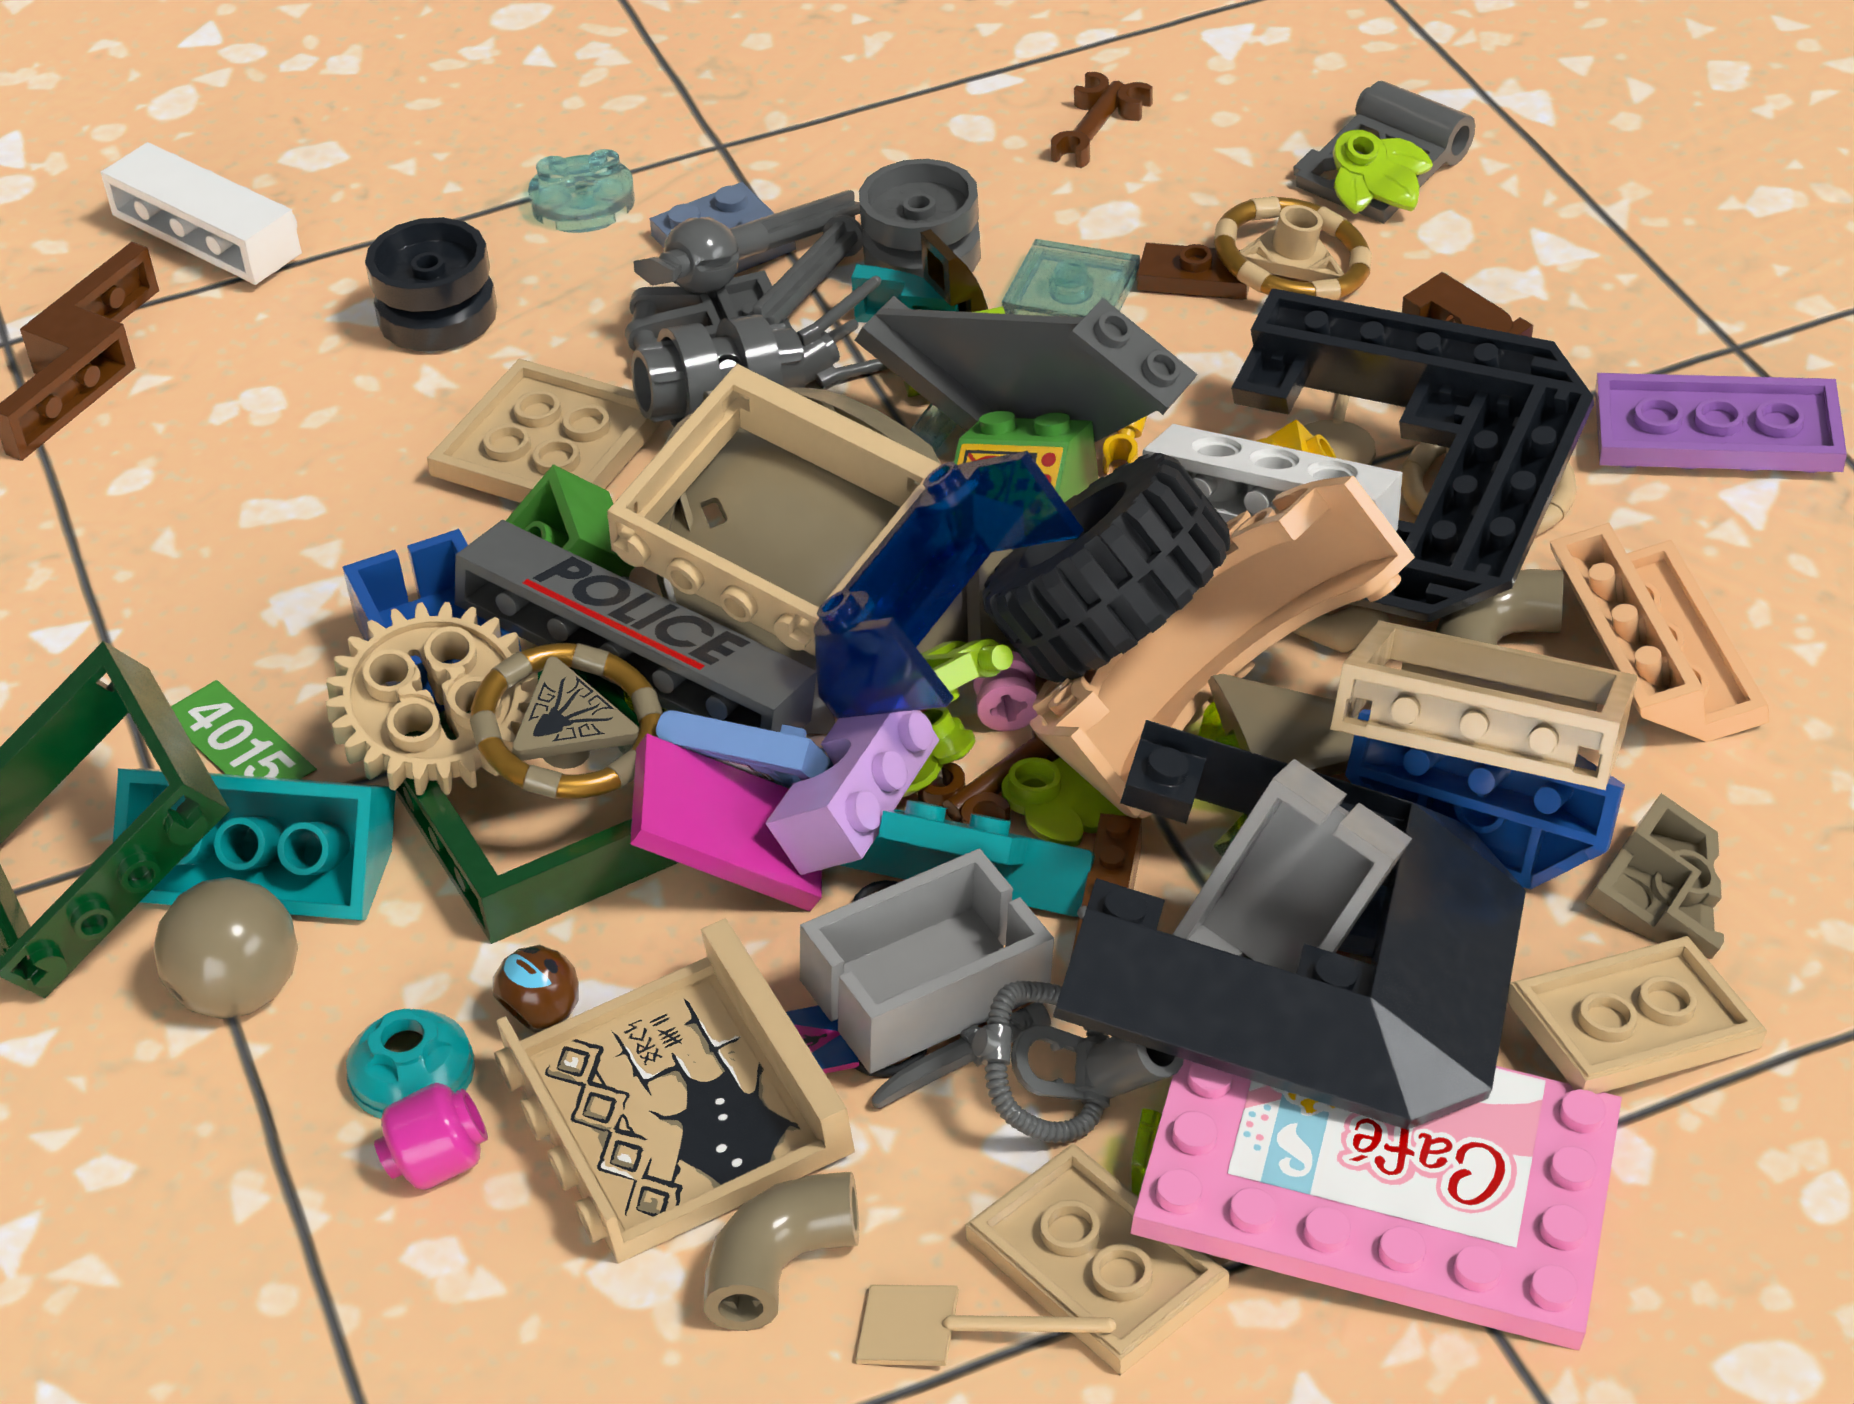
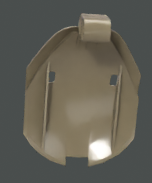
[657,387,968,735]

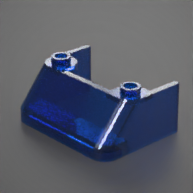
[814,451,1084,718]

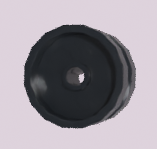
[365,217,497,352]

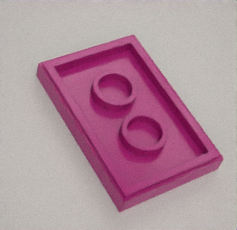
[630,734,822,911]

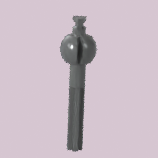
[633,190,860,293]

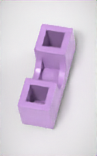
[766,689,939,875]

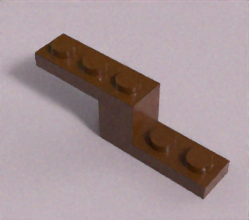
[0,241,159,461]

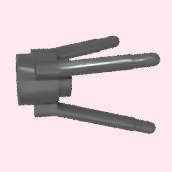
[797,276,889,389]

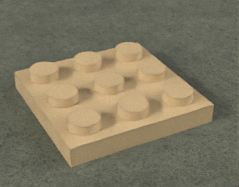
[427,358,663,503]

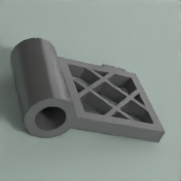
[1293,81,1476,224]

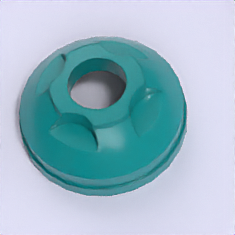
[346,1009,475,1119]

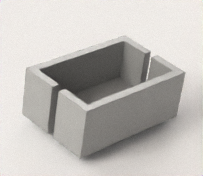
[1172,759,1412,973]
[800,848,1054,1074]

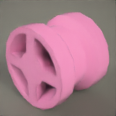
[972,651,1038,731]

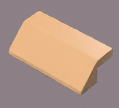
[1550,523,1769,742]

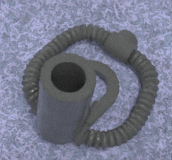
[972,981,1184,1143]

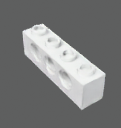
[1142,424,1403,531]

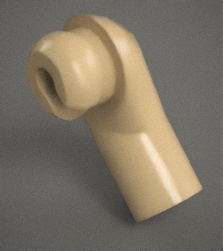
[1293,605,1389,653]

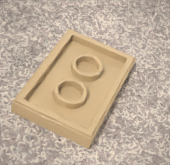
[1507,936,1767,1094]
[965,1143,1229,1376]

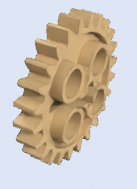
[326,602,538,795]

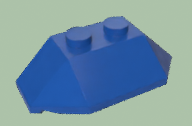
[1345,709,1625,890]

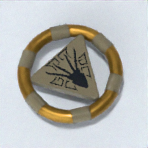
[470,643,663,799]

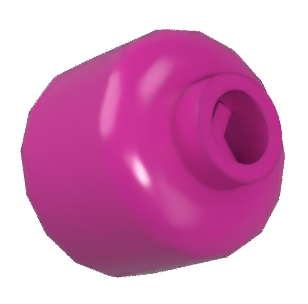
[374,1083,488,1190]

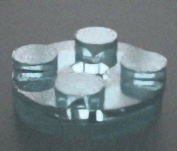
[528,149,635,233]

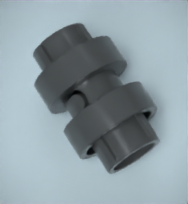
[631,314,806,427]

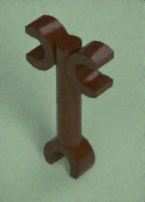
[1051,72,1153,168]
[918,729,1060,824]

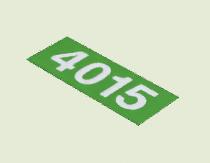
[171,680,317,780]

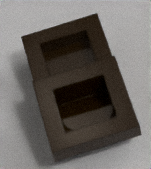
[920,229,988,312]

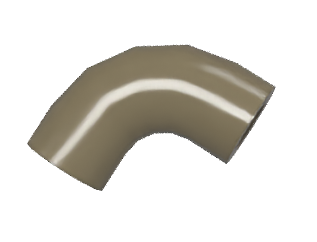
[1435,569,1563,645]
[703,1172,859,1331]

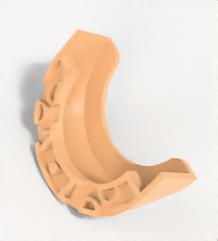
[1030,476,1415,818]

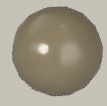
[153,877,298,1019]

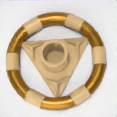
[1214,196,1372,300]

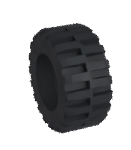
[982,453,1230,682]

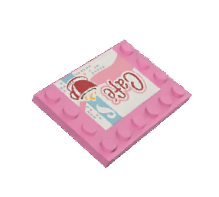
[1130,1059,1622,1351]

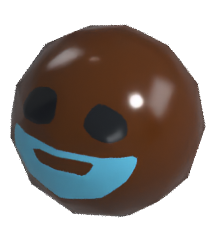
[492,945,579,1033]

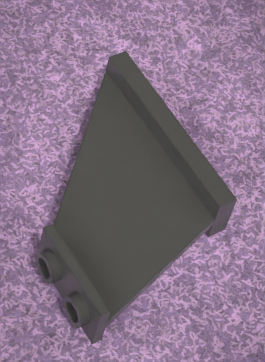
[854,296,1198,442]

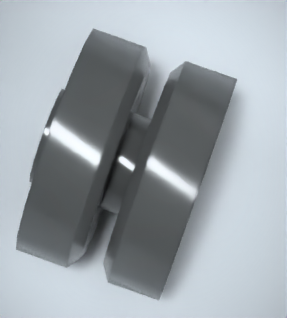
[859,158,981,278]

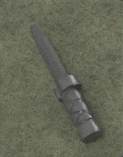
[872,1002,1051,1108]

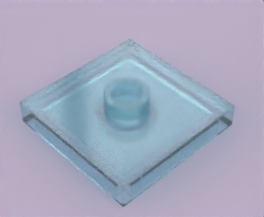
[1002,239,1140,317]

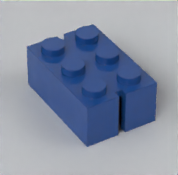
[342,529,521,713]

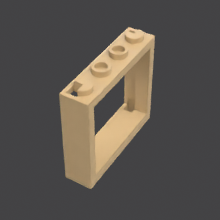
[607,364,948,661]
[1330,620,1638,790]

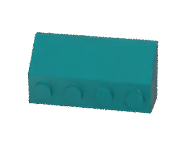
[113,768,396,920]

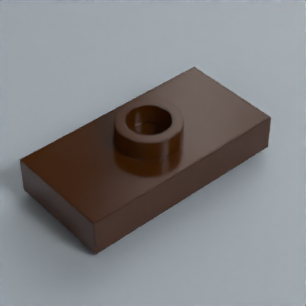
[1137,242,1249,300]

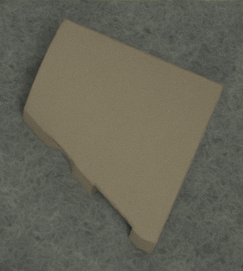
[1208,674,1359,776]
[1584,793,1724,959]

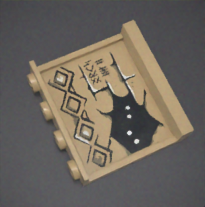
[494,918,855,1264]

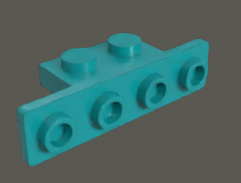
[840,800,1095,917]

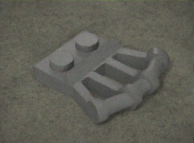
[625,270,792,351]

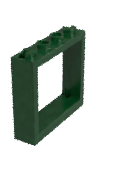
[0,641,230,998]
[386,667,679,944]

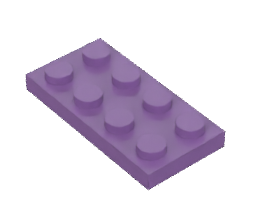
[1595,373,1847,473]

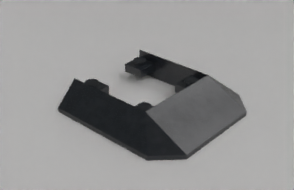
[1231,288,1594,622]
[1053,720,1526,1130]

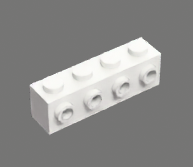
[101,142,302,285]

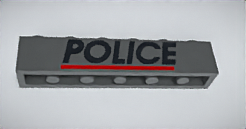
[454,519,817,732]

